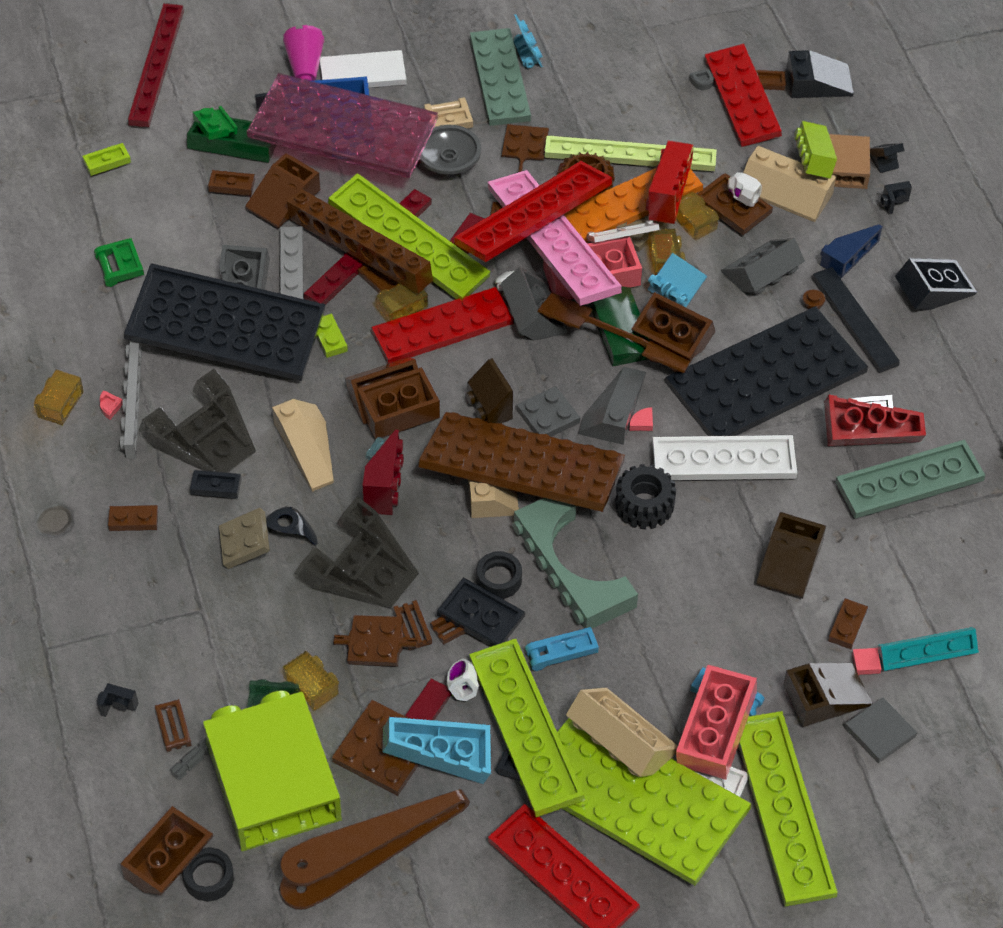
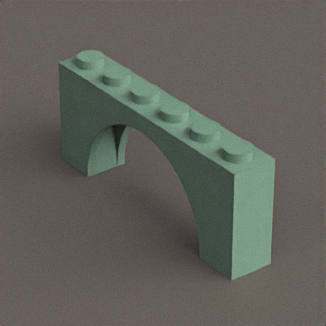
[512,498,638,629]

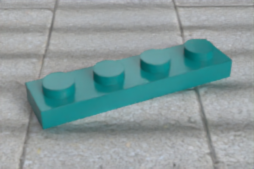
[878,627,979,671]

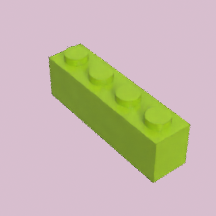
[794,121,837,179]

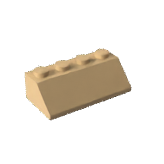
[743,146,836,222]
[566,688,678,777]

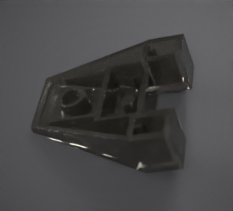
[139,369,256,473]
[294,496,419,609]

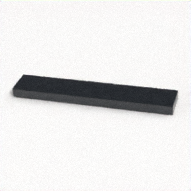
[812,267,900,373]

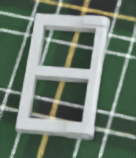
[587,220,659,242]

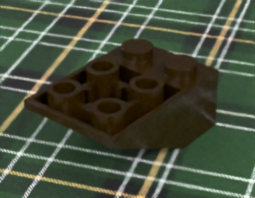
[756,512,826,599]
[783,663,873,727]

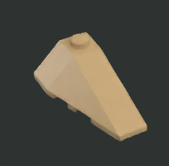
[468,479,519,518]

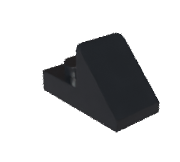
[870,143,904,173]

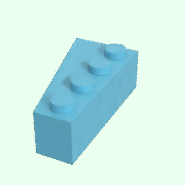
[383,717,491,784]

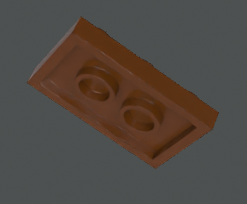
[695,173,773,235]

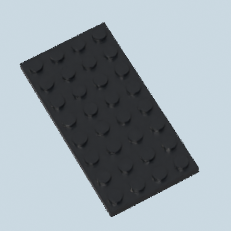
[124,263,325,381]
[665,306,868,436]

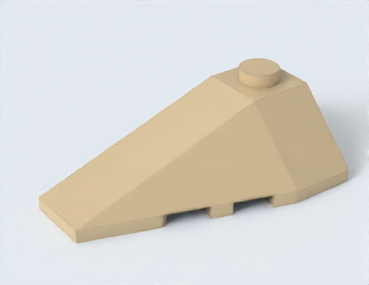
[272,399,334,491]

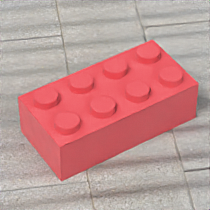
[543,236,642,300]
[676,665,757,780]

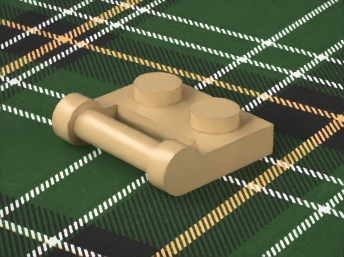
[423,97,473,129]

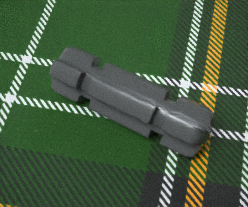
[170,738,210,780]

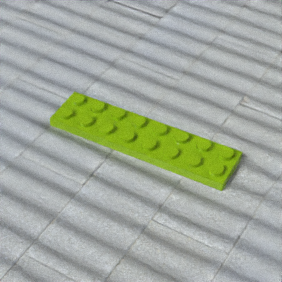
[328,173,491,300]
[469,639,585,817]
[738,711,838,907]

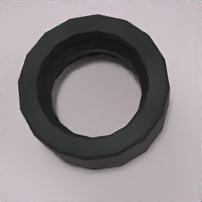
[476,551,522,599]
[183,847,234,902]

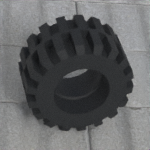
[615,464,676,529]

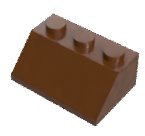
[631,292,715,360]
[345,357,418,424]
[357,367,440,440]
[120,806,213,895]

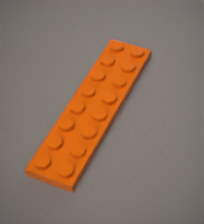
[563,168,703,243]

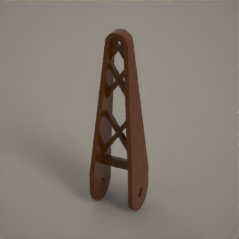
[280,789,470,910]

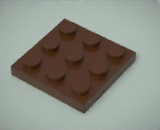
[332,700,419,796]

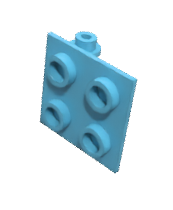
[514,14,543,68]
[648,252,708,307]

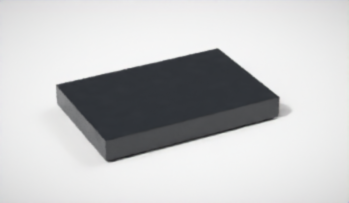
[436,577,525,647]

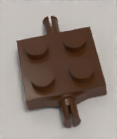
[334,615,418,667]

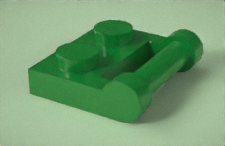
[94,238,144,287]

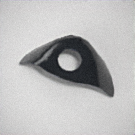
[266,506,318,545]

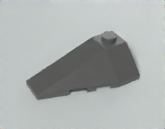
[220,245,270,290]
[579,367,646,445]

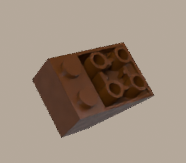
[245,153,320,228]

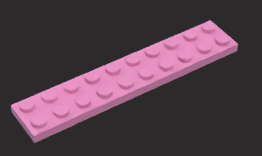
[488,170,622,306]

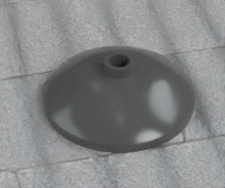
[417,125,481,175]

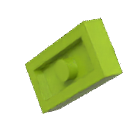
[82,143,131,176]
[316,314,348,358]

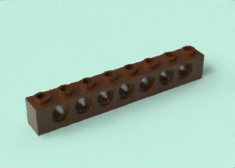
[286,189,433,294]

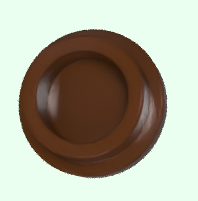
[803,289,825,309]

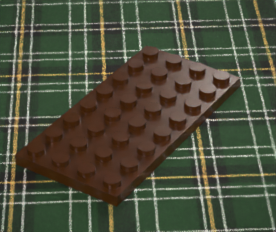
[419,412,625,512]

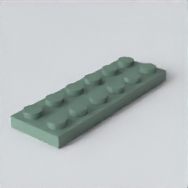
[470,28,531,126]
[836,440,985,519]

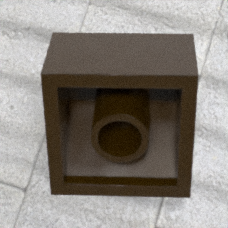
[465,358,513,424]

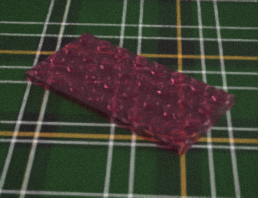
[247,73,438,178]

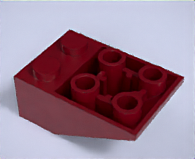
[362,430,404,515]

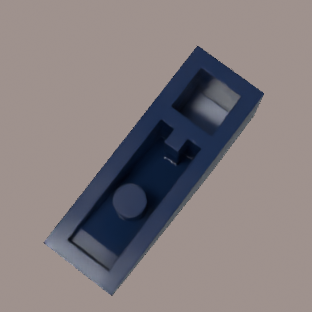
[820,224,883,278]

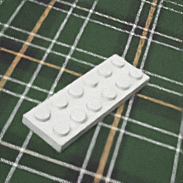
[652,435,797,480]

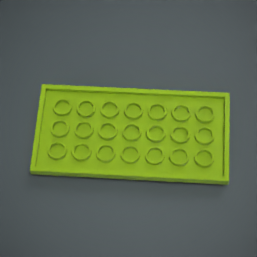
[520,718,751,886]

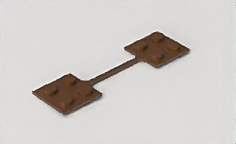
[491,124,549,239]
[537,293,693,373]

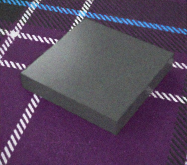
[844,697,917,763]

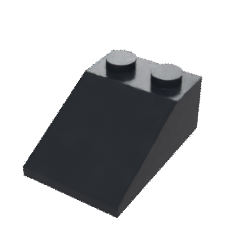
[786,50,854,98]
[895,258,977,310]

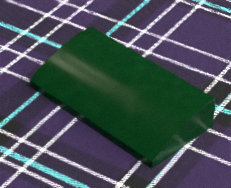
[187,117,281,163]
[589,286,651,367]

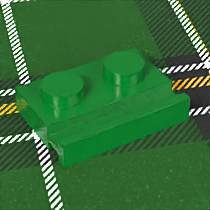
[193,106,238,140]

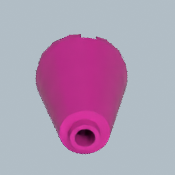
[283,25,324,82]

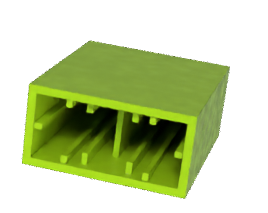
[203,691,342,852]

